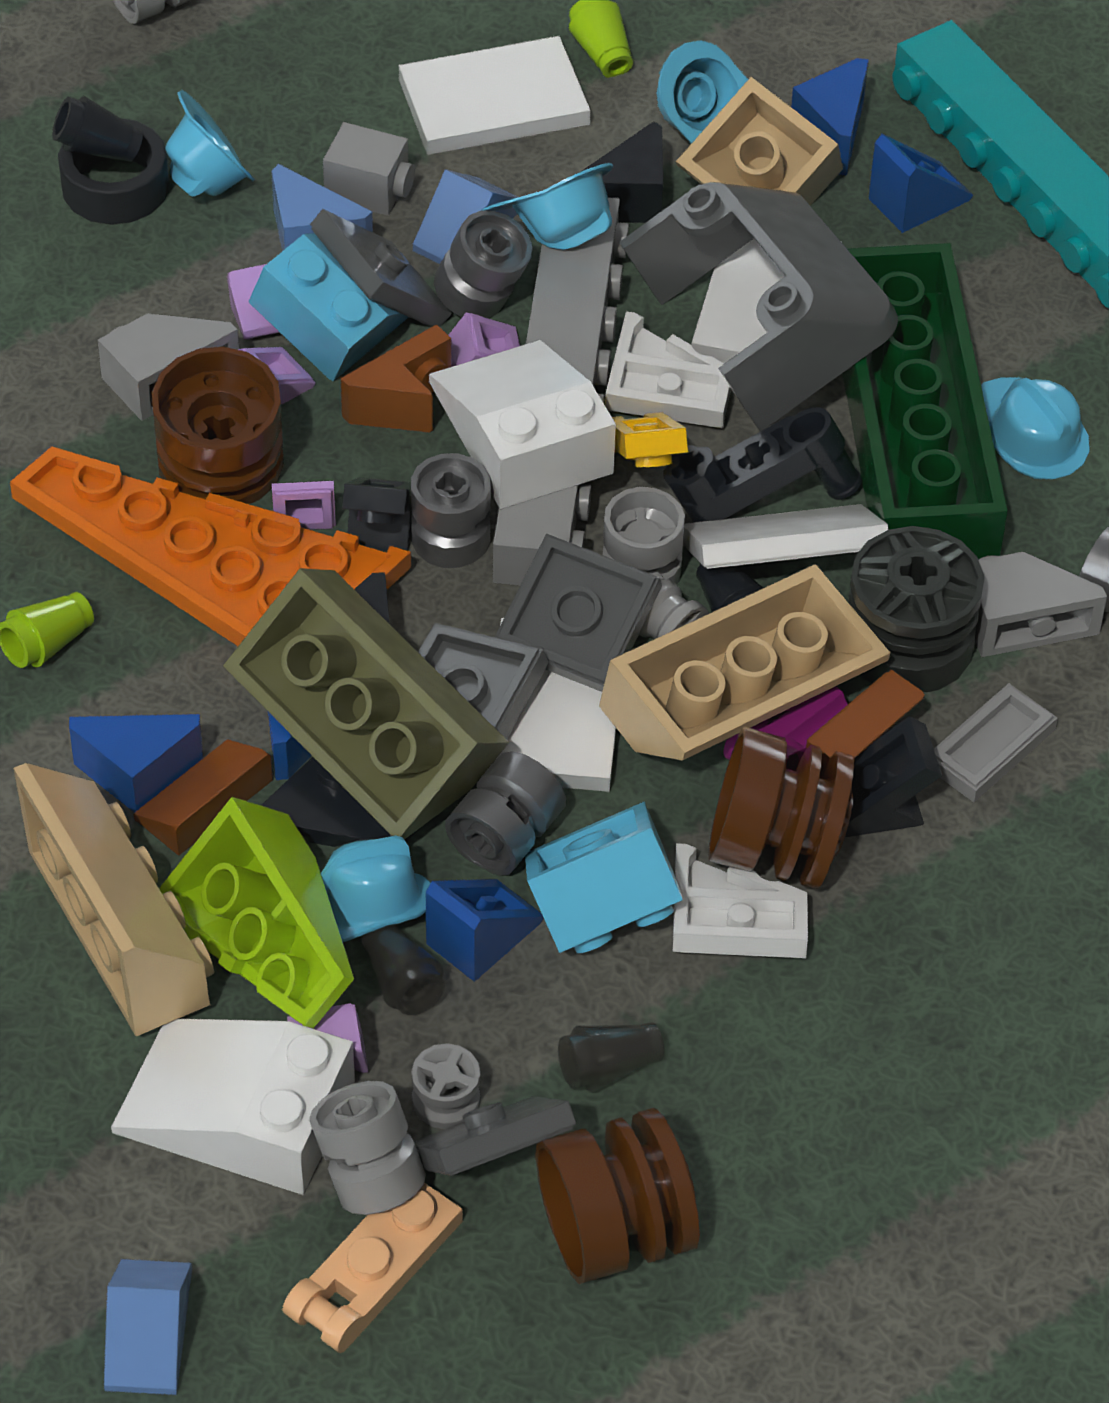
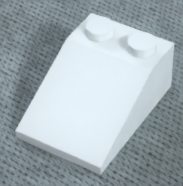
[429,340,616,509]
[111,1019,355,1195]

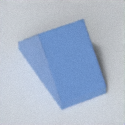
[272,164,373,251]
[413,169,518,264]
[104,1259,192,1395]

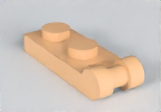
[282,1183,463,1353]

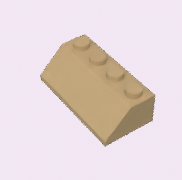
[599,564,891,761]
[14,763,214,1036]

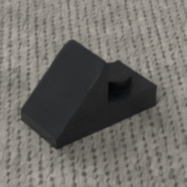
[342,477,412,552]
[845,716,942,838]

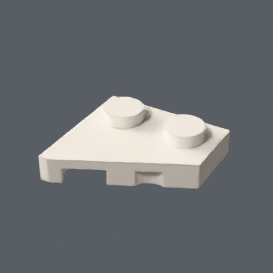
[605,311,731,428]
[672,843,808,958]

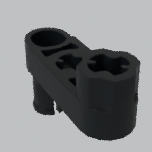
[663,407,862,523]

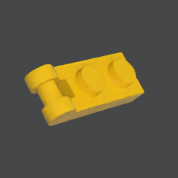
[612,412,688,467]

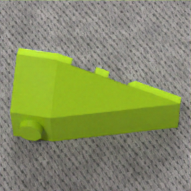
[159,797,354,1028]

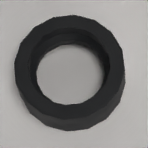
[58,118,169,225]

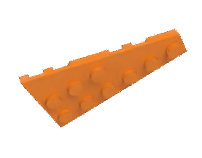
[10,447,411,646]

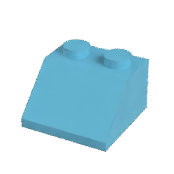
[248,233,409,381]
[525,801,683,953]

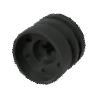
[848,526,984,693]

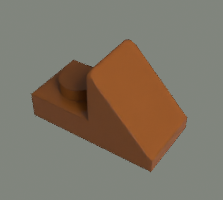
[341,324,451,432]

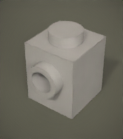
[323,122,415,216]

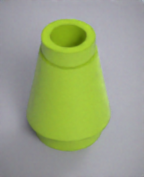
[569,0,633,78]
[0,592,94,668]

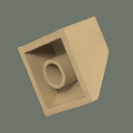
[676,77,843,206]

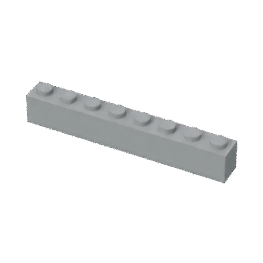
[493,198,629,585]

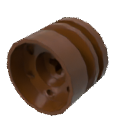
[152,347,284,504]
[708,727,854,889]
[535,1107,700,1284]

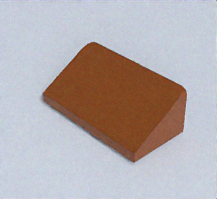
[806,670,925,778]
[133,739,273,856]

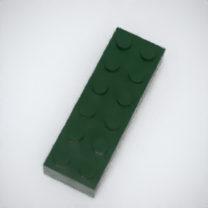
[842,243,1008,560]

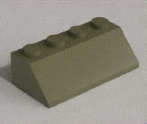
[223,568,510,840]

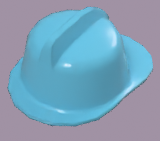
[656,40,748,144]
[165,90,255,196]
[481,163,614,250]
[981,377,1090,479]
[321,836,430,942]

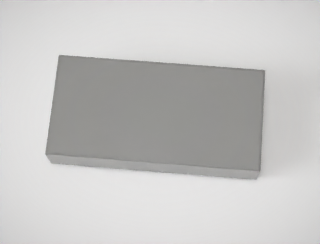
[934,683,1058,802]

